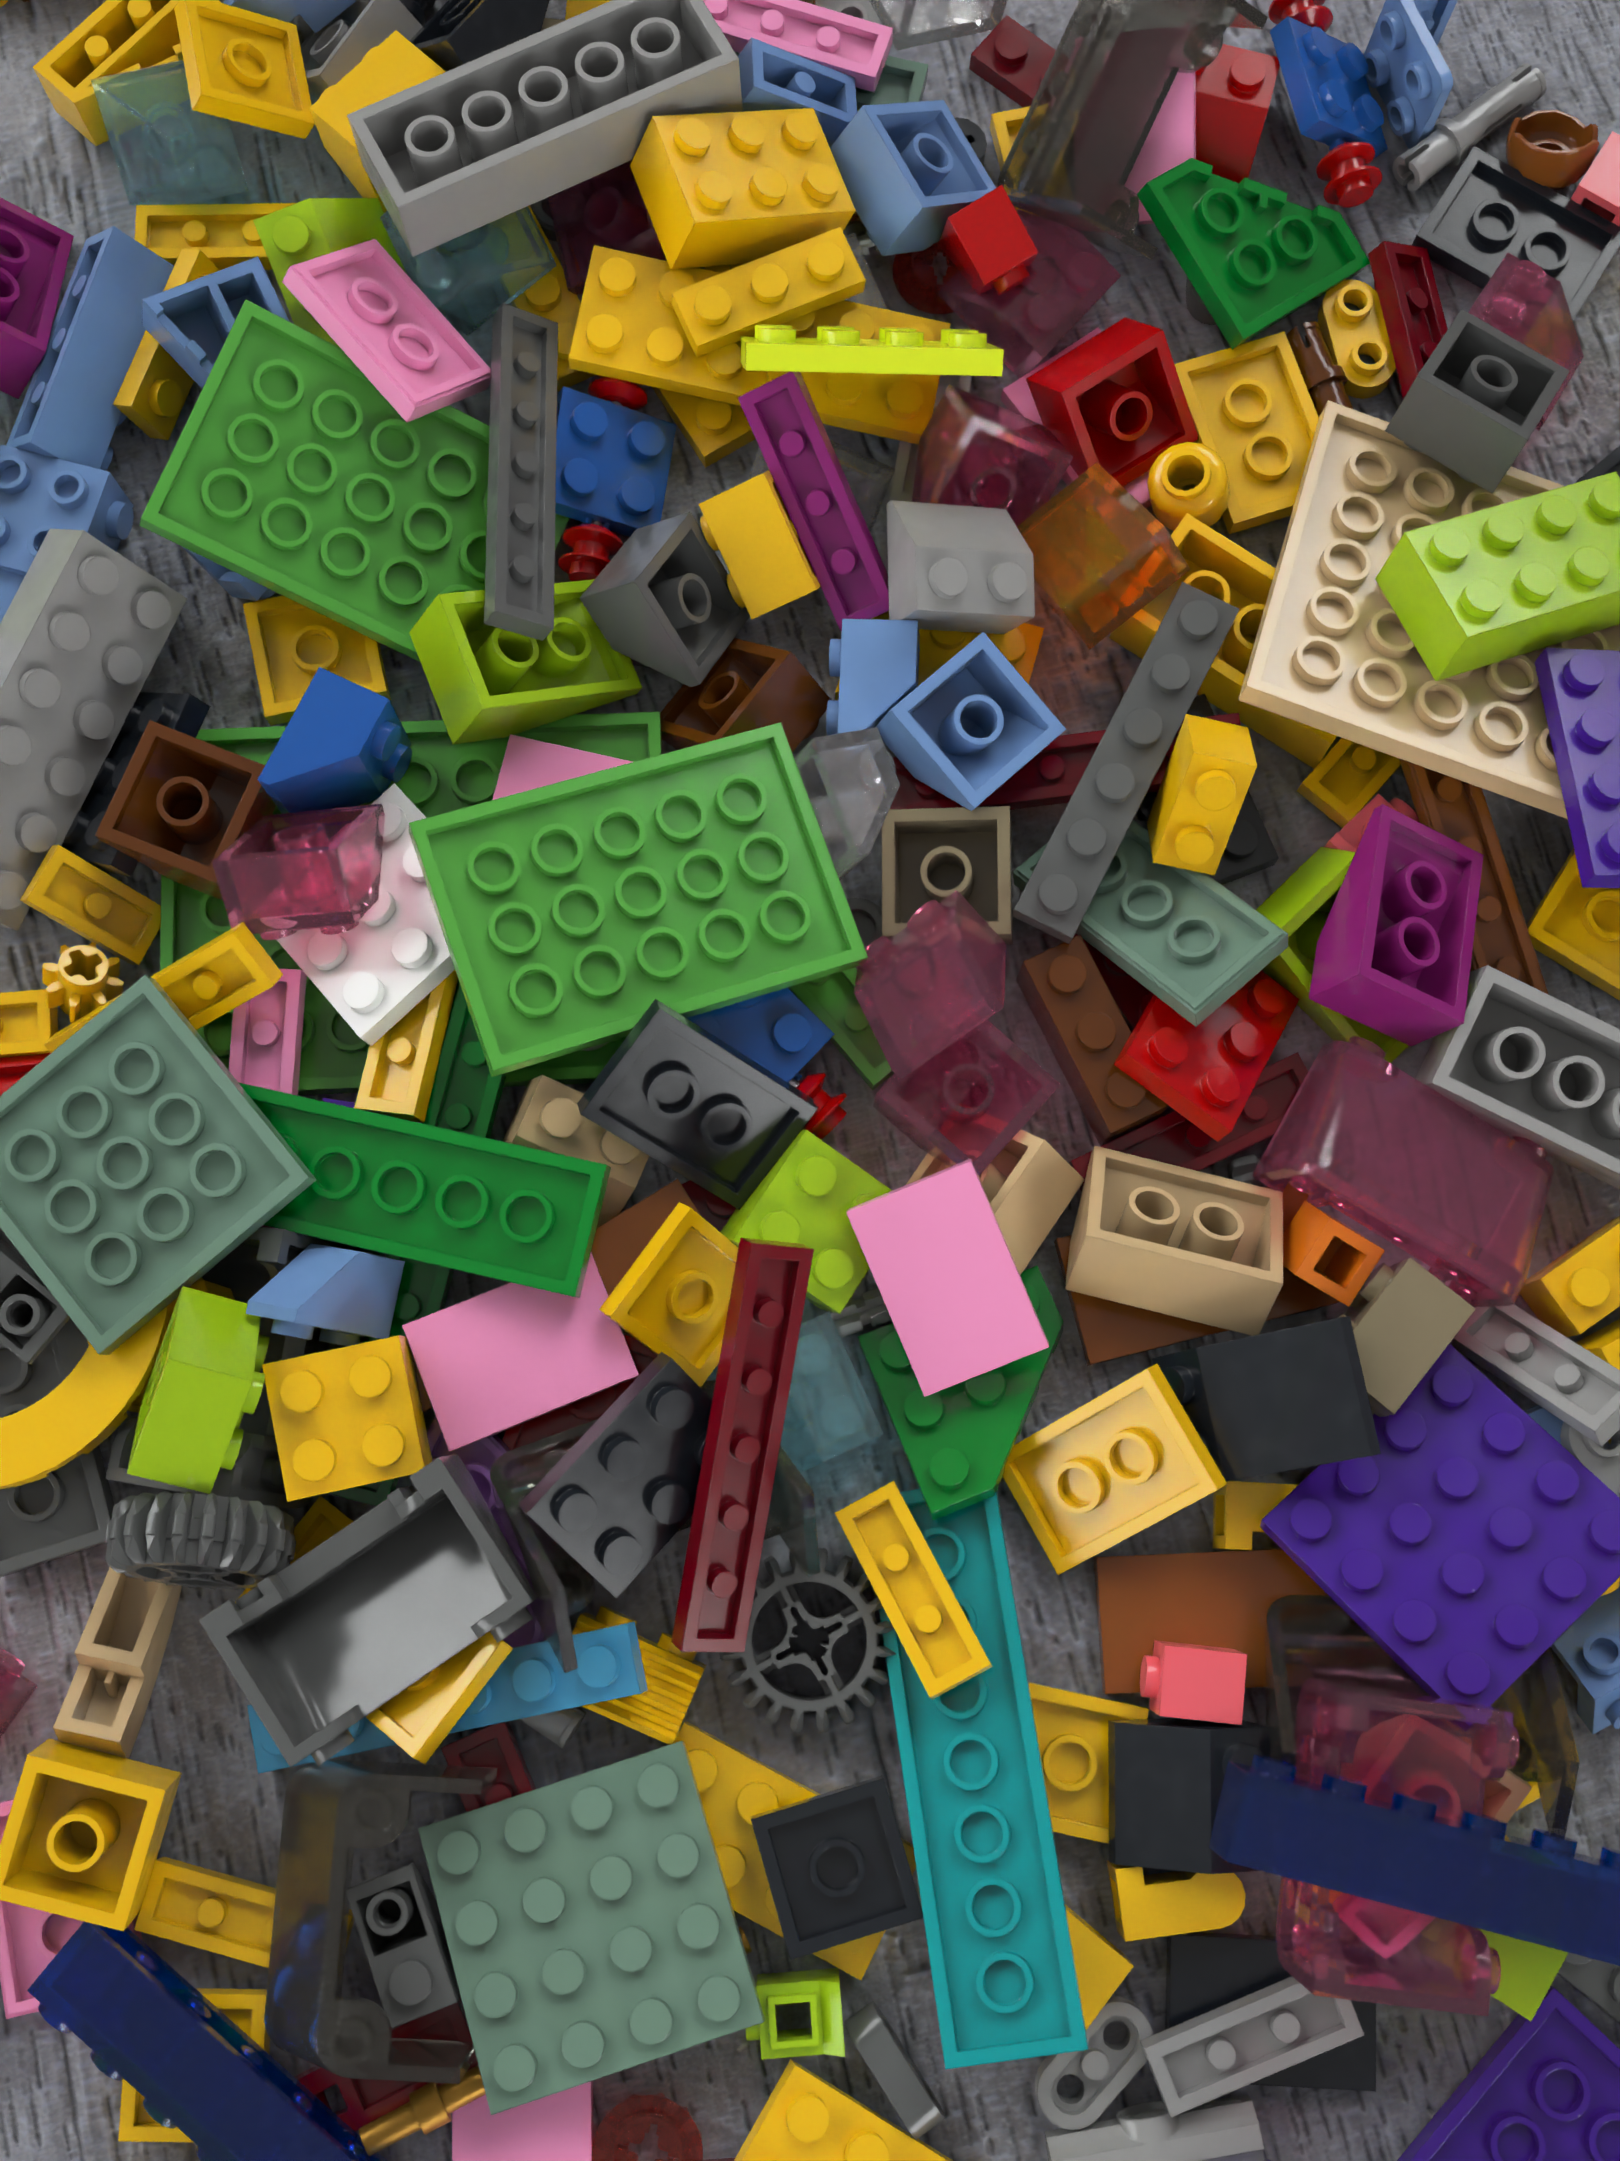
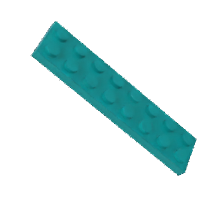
[879,1489,1089,2070]

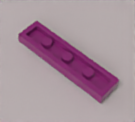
[738,372,889,632]

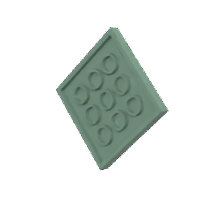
[0,975,317,1355]
[418,1741,765,2115]

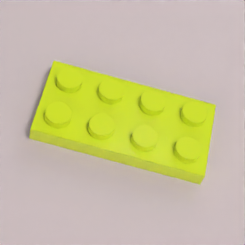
[740,324,1004,376]

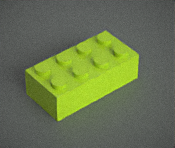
[1375,471,1620,681]

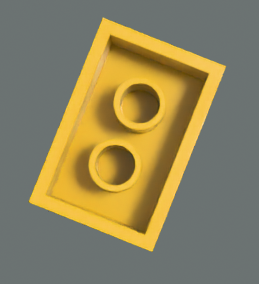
[630,108,856,270]

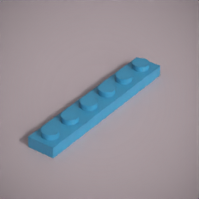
[247,1621,648,1774]

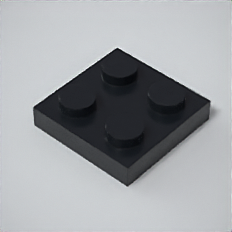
[751,1775,923,1960]

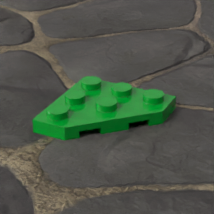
[1136,158,1370,350]
[858,1266,1063,1521]

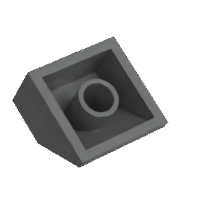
[580,512,750,687]

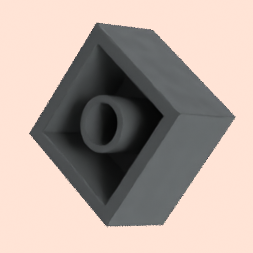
[1385,309,1569,494]

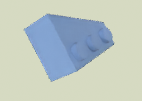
[142,256,290,389]

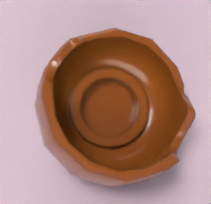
[1506,109,1599,190]

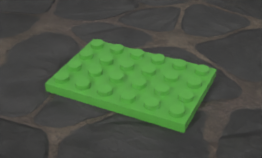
[140,299,569,662]
[409,722,868,1077]

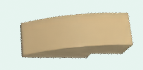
[53,1567,182,1759]

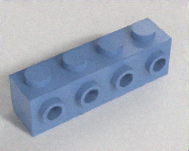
[6,226,174,471]

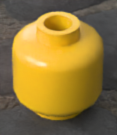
[1147,442,1230,531]

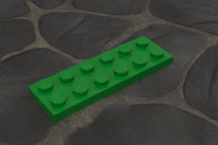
[238,1082,611,1298]

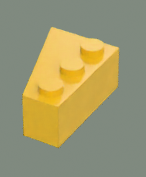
[33,0,222,146]

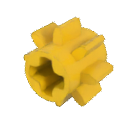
[42,942,124,1023]

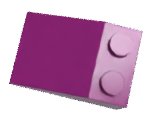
[0,197,74,399]
[1309,804,1484,1047]

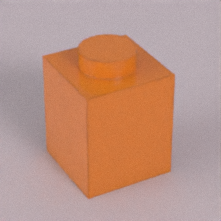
[1283,1200,1385,1307]

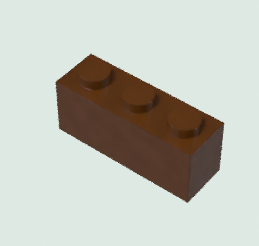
[1016,935,1169,1146]

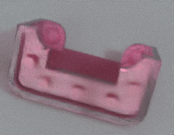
[1252,1036,1554,1307]
[1276,1677,1519,2017]

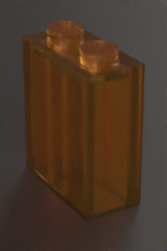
[1017,462,1191,650]

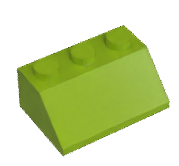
[253,198,409,348]

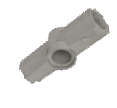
[1044,2094,1264,2161]

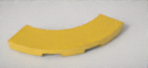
[0,1297,178,1489]

